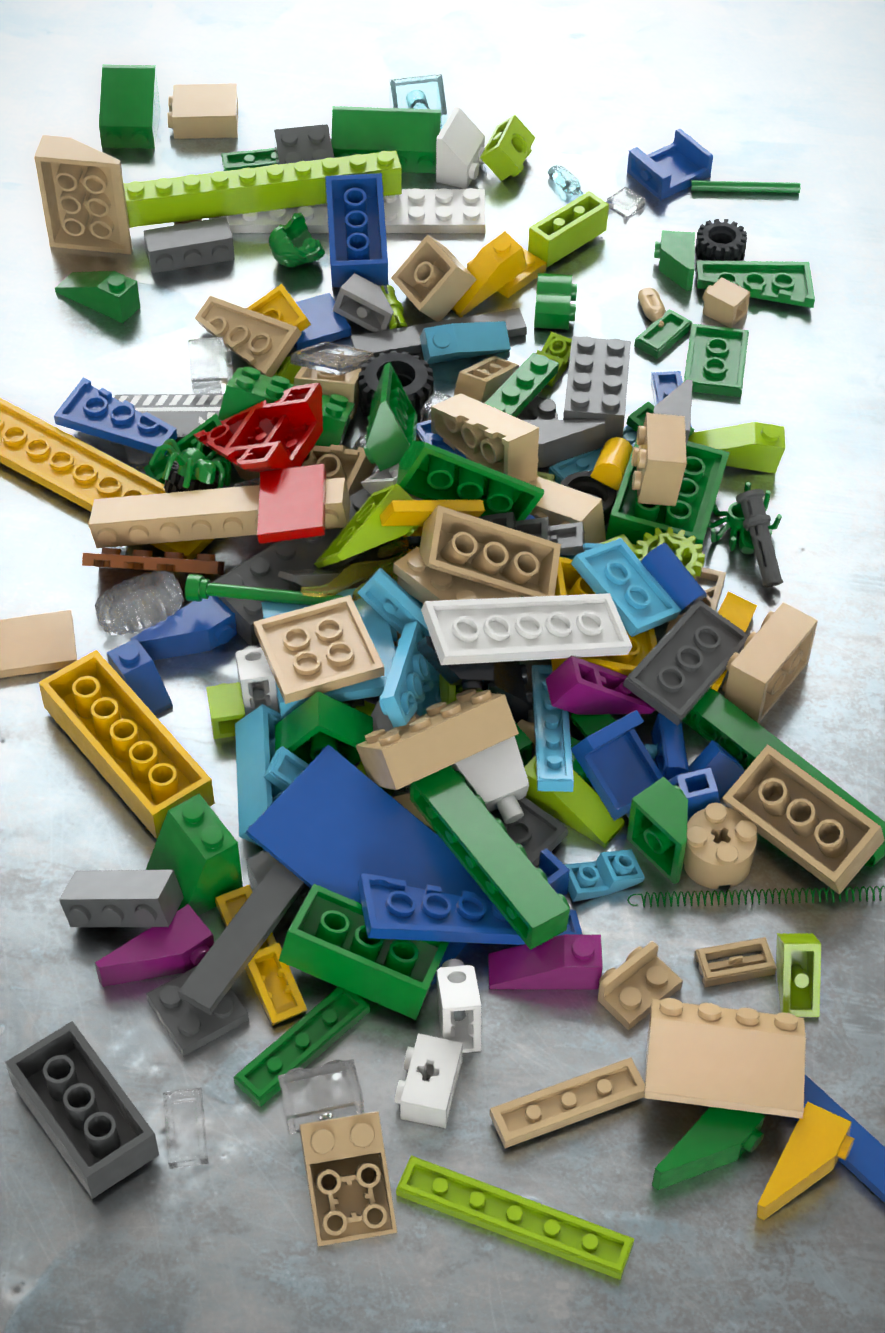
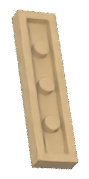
[490,1057,645,1148]

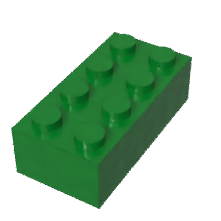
[218,367,355,447]

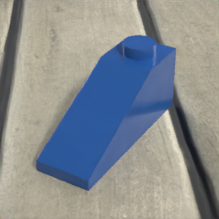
[130,596,237,661]

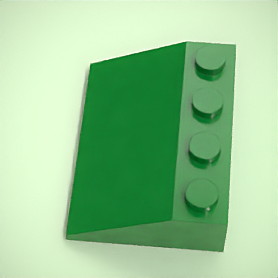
[606,438,730,545]

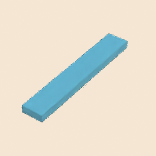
[531,665,574,792]

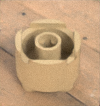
[683,803,757,889]

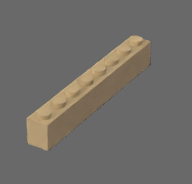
[88,477,351,548]

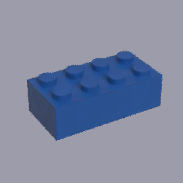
[326,173,389,287]

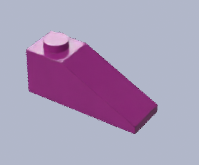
[546,655,655,715]
[95,904,214,987]
[488,934,603,990]

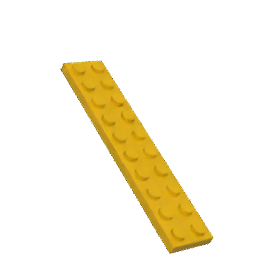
[0,398,214,560]

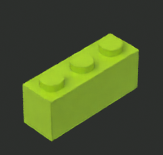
[528,191,609,267]

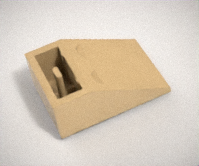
[299,1111,397,1246]

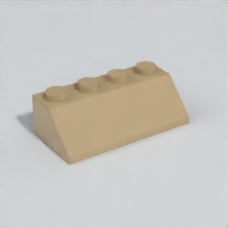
[419,505,561,597]

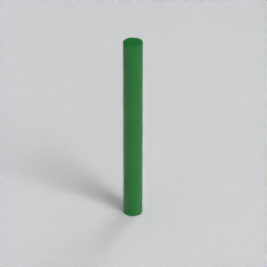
[691,180,801,193]

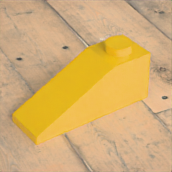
[452,231,527,318]
[757,1101,855,1220]

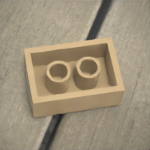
[722,602,818,723]

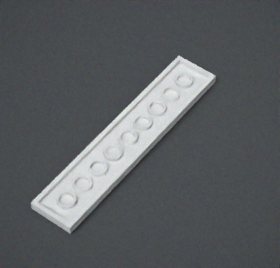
[209,188,486,233]

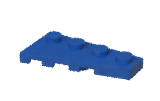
[54,377,177,454]

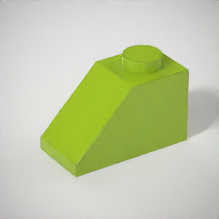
[776,933,821,1017]

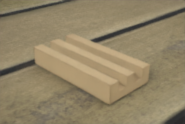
[694,937,777,988]

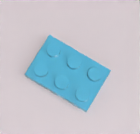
[571,538,682,637]

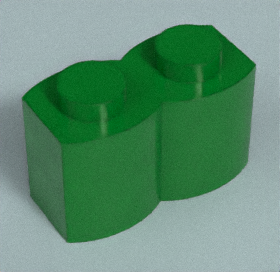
[534,273,577,330]

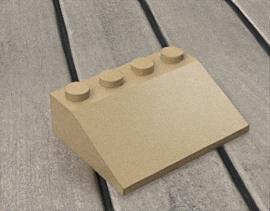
[34,135,133,254]
[644,998,806,1119]

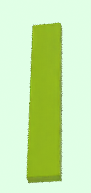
[396,1155,635,1280]

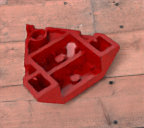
[194,383,323,472]

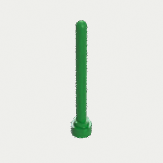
[185,574,344,606]

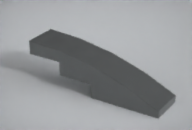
[479,512,585,557]

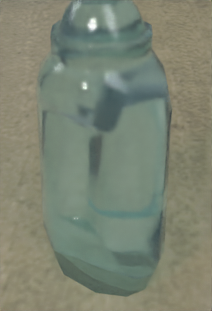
[547,164,584,197]

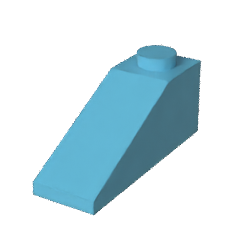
[420,321,511,364]

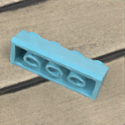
[235,704,284,847]

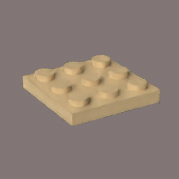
[253,595,385,704]

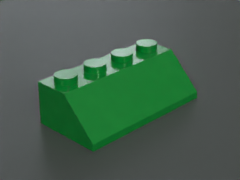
[331,106,441,174]
[364,363,418,472]
[397,441,544,521]
[279,884,449,1020]

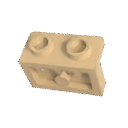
[598,941,683,1031]

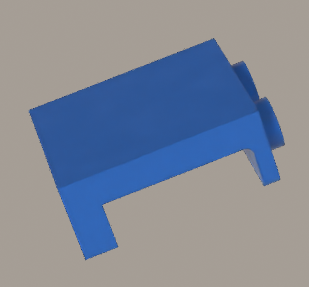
[627,128,713,201]
[571,710,678,821]

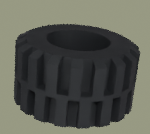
[358,351,434,423]

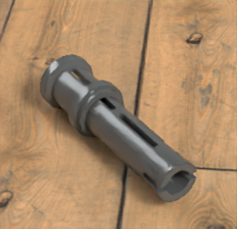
[736,489,783,588]

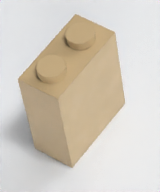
[167,83,239,139]

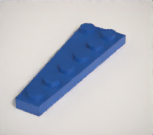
[358,873,583,945]

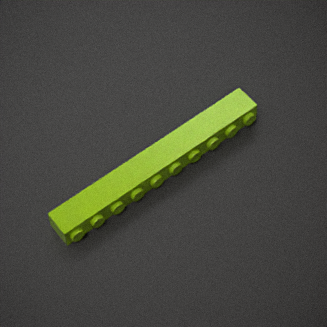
[124,150,402,228]

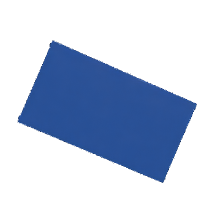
[245,745,491,988]

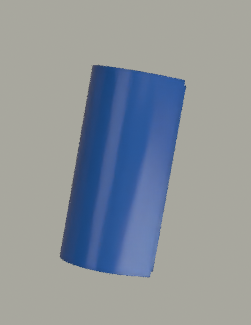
[641,543,707,616]
[651,713,690,786]

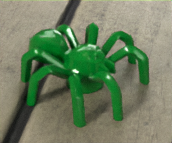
[149,439,232,489]
[708,481,782,554]

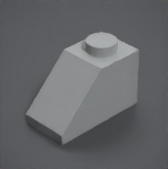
[333,273,394,332]

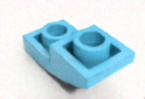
[565,849,645,902]

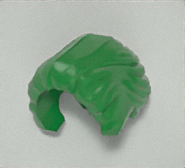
[269,213,325,267]

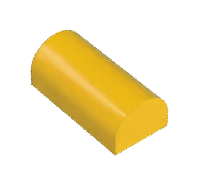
[590,437,633,490]

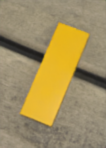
[380,500,485,526]

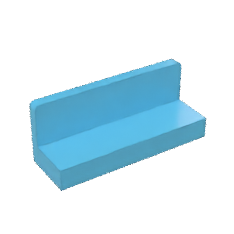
[357,568,430,637]

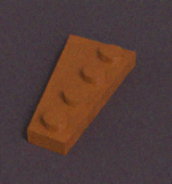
[82,548,225,575]

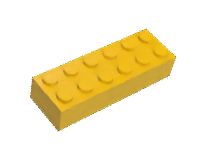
[38,650,215,839]

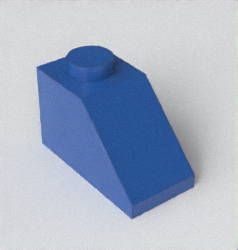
[107,638,173,715]

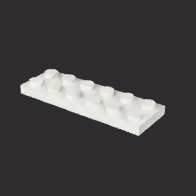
[421,593,633,665]

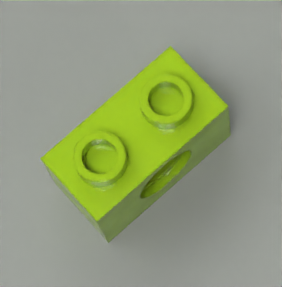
[480,114,536,181]

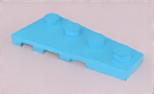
[379,621,439,728]

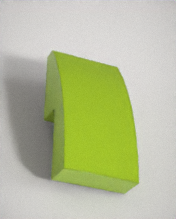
[536,332,572,387]

